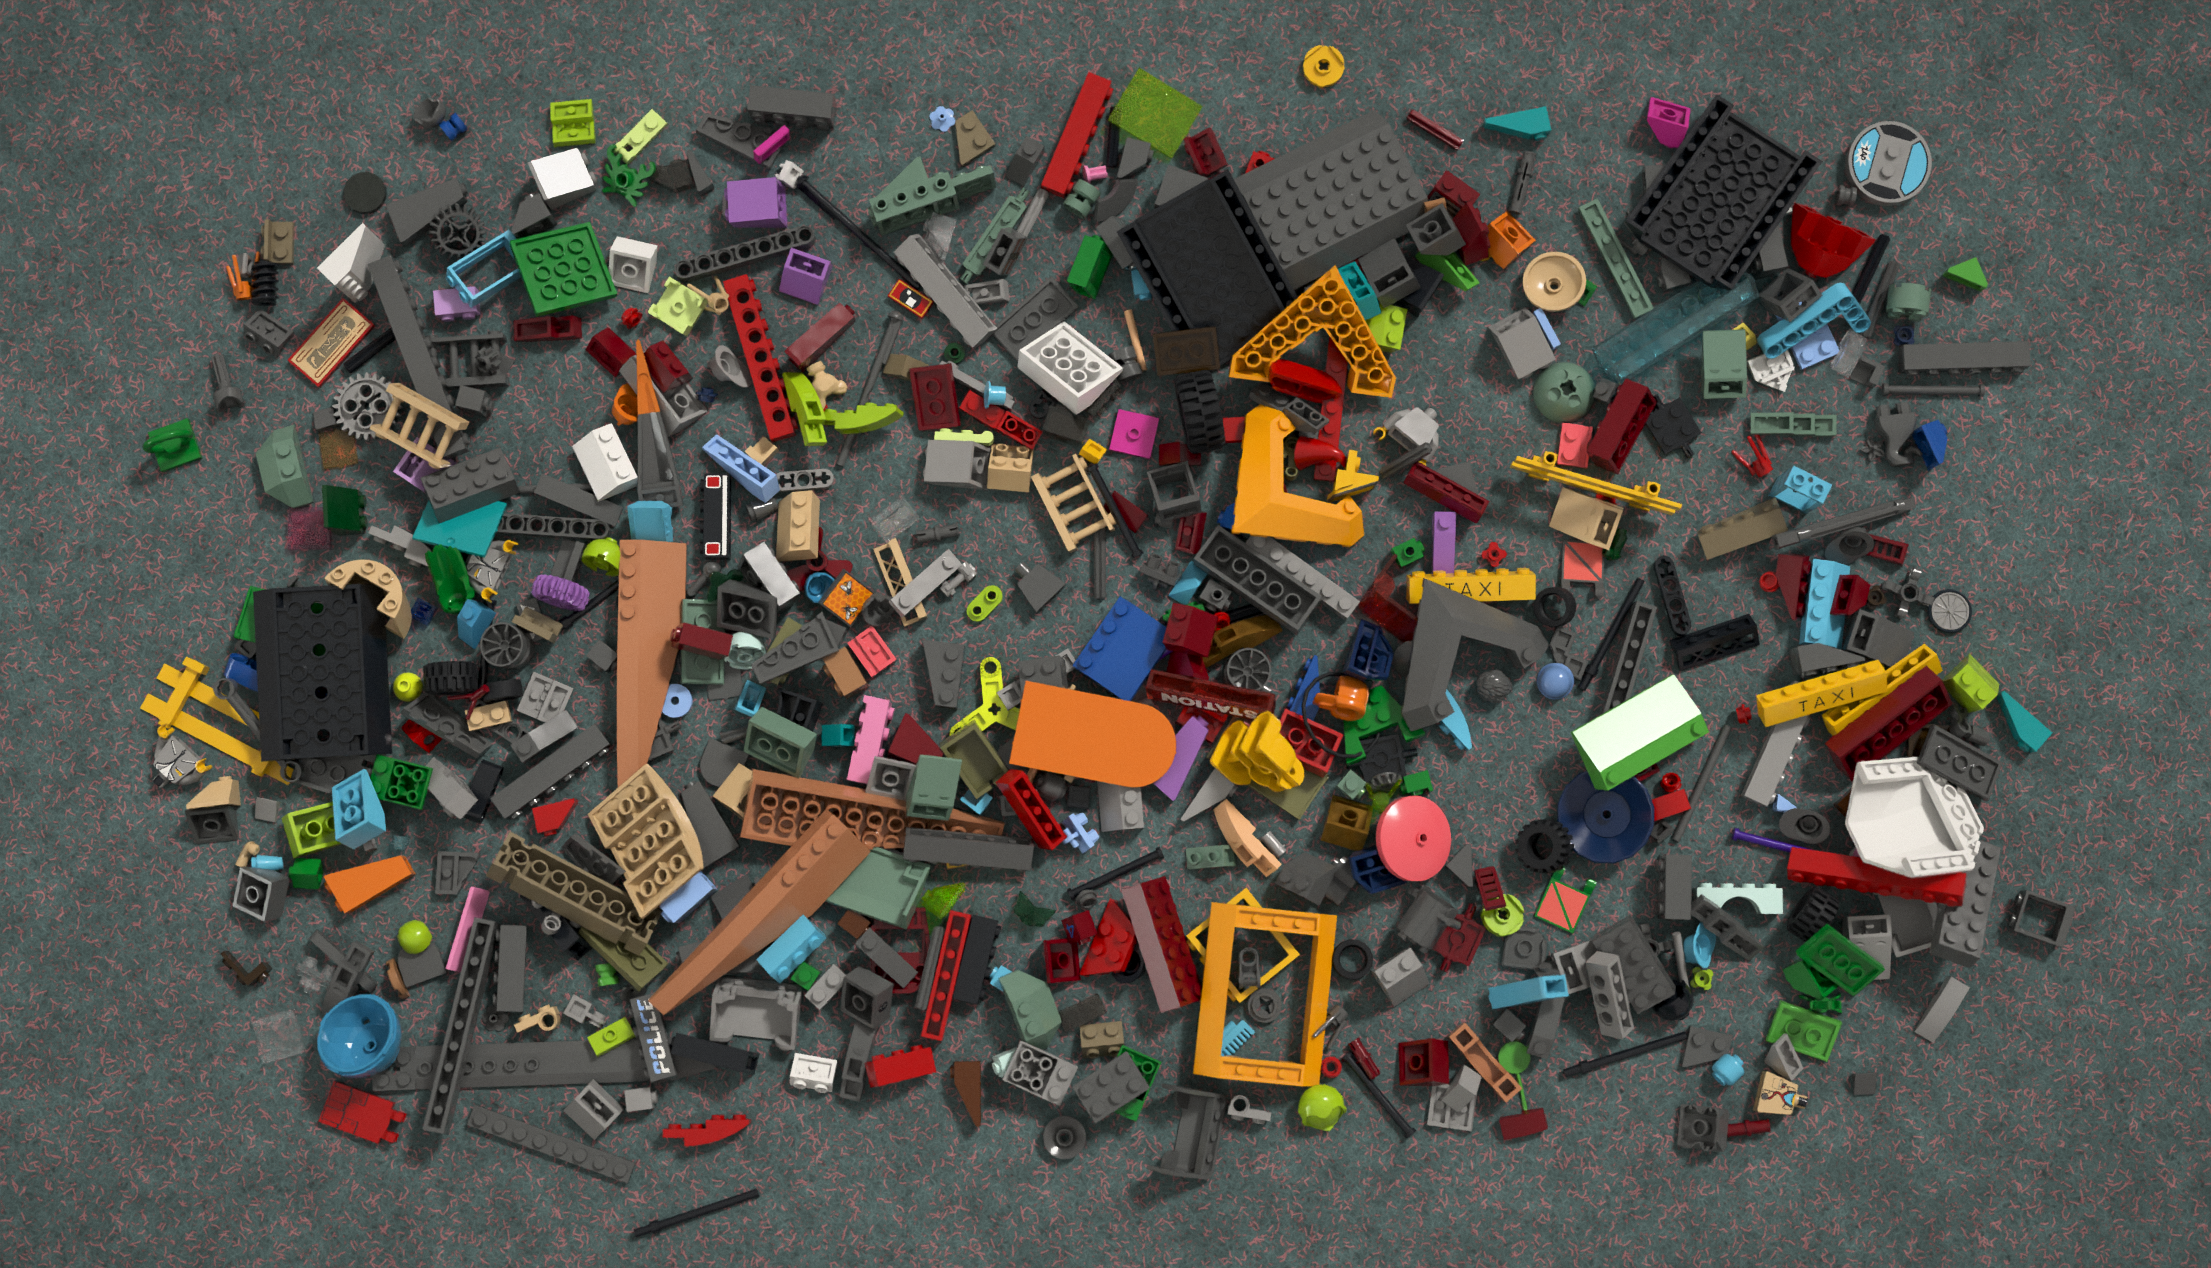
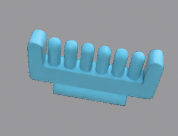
[1221,1020,1255,1056]

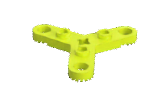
[950,657,1020,735]

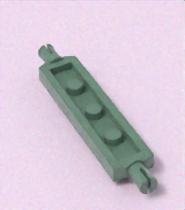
[960,188,1030,284]

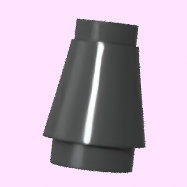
[745,497,778,521]

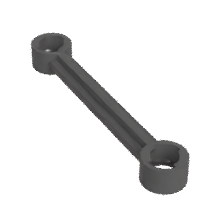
[213,678,305,782]

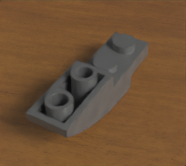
[1249,382,1329,433]
[321,941,375,1015]
[839,1020,878,1102]

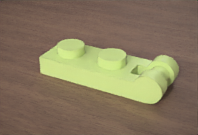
[614,109,668,165]
[934,428,994,446]

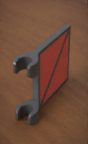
[1560,540,1604,599]

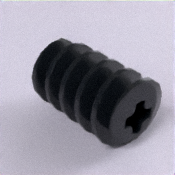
[251,261,279,306]

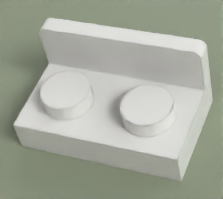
[790,1053,837,1093]

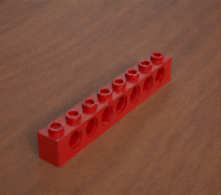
[723,274,798,443]

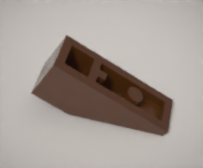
[950,1061,981,1127]

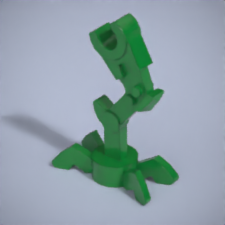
[1799,993,1842,1014]

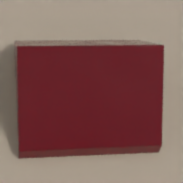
[1043,938,1081,983]

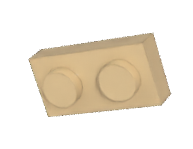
[465,701,512,731]

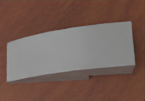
[1914,976,1970,1043]

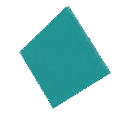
[412,501,507,558]

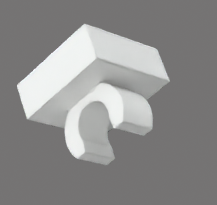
[775,160,803,189]

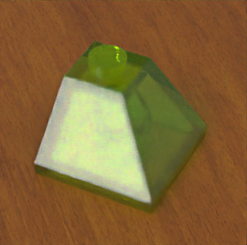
[921,882,968,920]

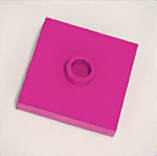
[1109,409,1159,460]

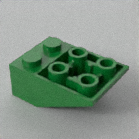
[370,755,433,810]
[1114,1045,1161,1122]

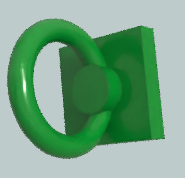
[142,418,203,472]

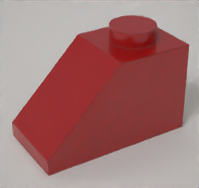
[532,798,578,837]

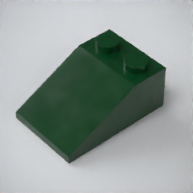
[322,485,368,536]

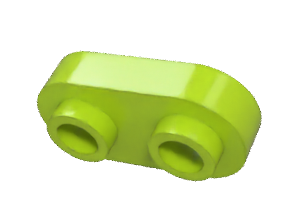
[967,585,1003,622]

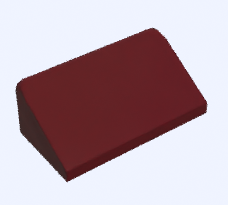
[1104,490,1148,534]
[1175,512,1207,554]

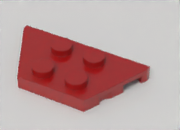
[1079,898,1137,977]

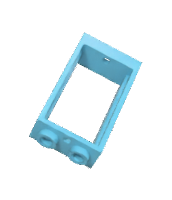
[446,230,521,308]
[1768,466,1832,514]

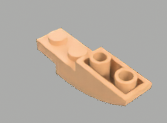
[1213,799,1281,877]

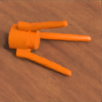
[226,252,260,300]

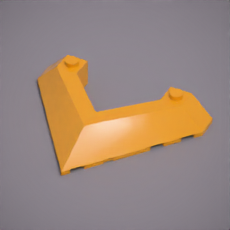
[1228,265,1396,398]
[1231,404,1364,547]

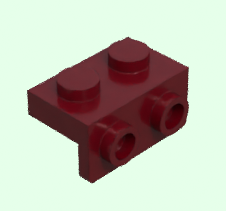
[1184,128,1228,177]

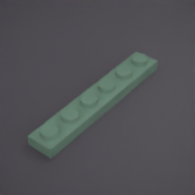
[1578,198,1654,319]

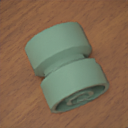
[1063,179,1101,219]

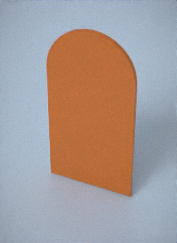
[1009,681,1176,787]

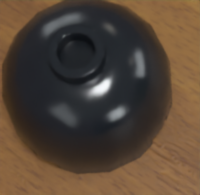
[1651,980,1694,1021]

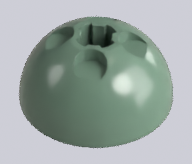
[1533,362,1595,423]

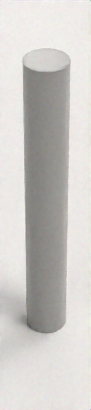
[1672,932,1689,986]

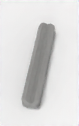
[1016,188,1049,237]

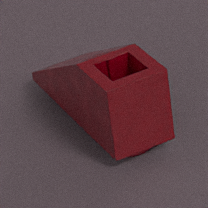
[1776,552,1811,620]

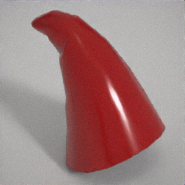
[1294,435,1346,471]

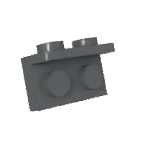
[244,309,294,358]

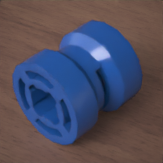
[439,112,468,141]

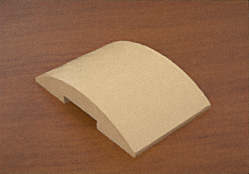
[588,764,703,919]

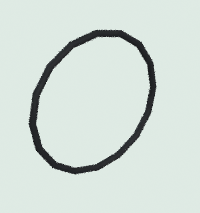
[1301,672,1380,758]

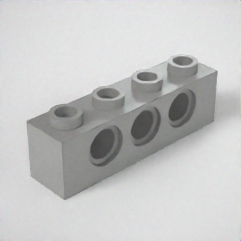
[1585,951,1634,1039]

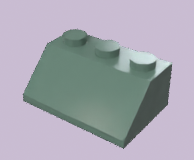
[744,707,817,779]

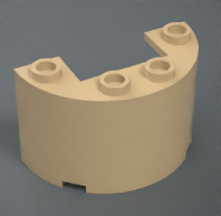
[324,560,412,639]

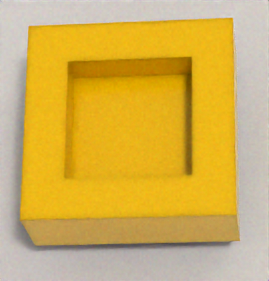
[1079,439,1107,464]

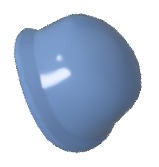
[1537,663,1574,700]

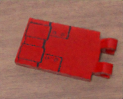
[318,1081,407,1144]

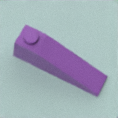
[1432,512,1456,574]

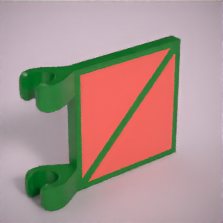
[1534,867,1596,934]

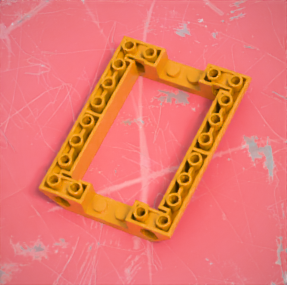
[1193,902,1337,1086]

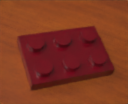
[909,363,961,431]

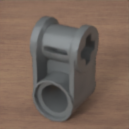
[1239,947,1261,989]

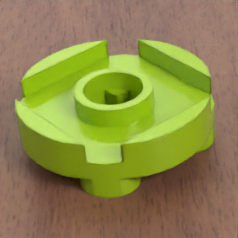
[1480,894,1524,937]

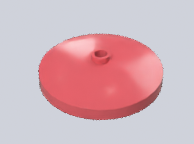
[1376,796,1451,881]

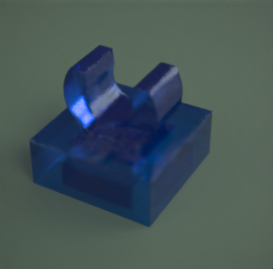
[411,598,438,626]

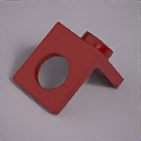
[402,719,442,753]

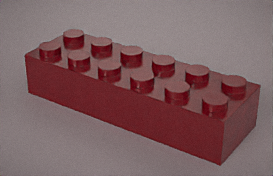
[1825,666,1953,781]
[1121,876,1202,1013]

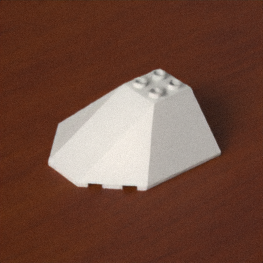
[1845,757,1984,878]

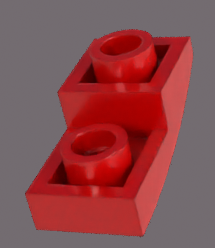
[1652,789,1691,821]

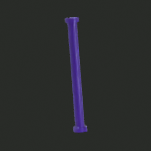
[1731,828,1833,853]

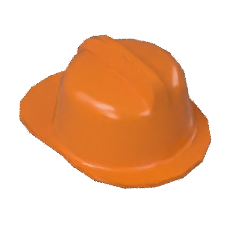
[612,383,638,426]

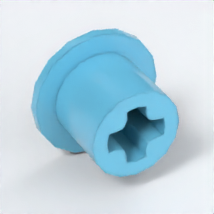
[984,381,1006,408]

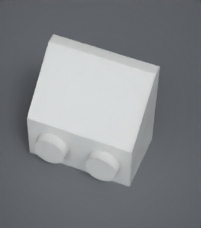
[609,237,658,293]

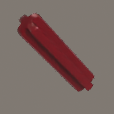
[1407,109,1463,150]

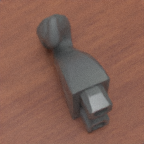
[1874,402,1922,467]

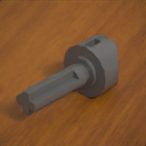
[211,353,245,413]

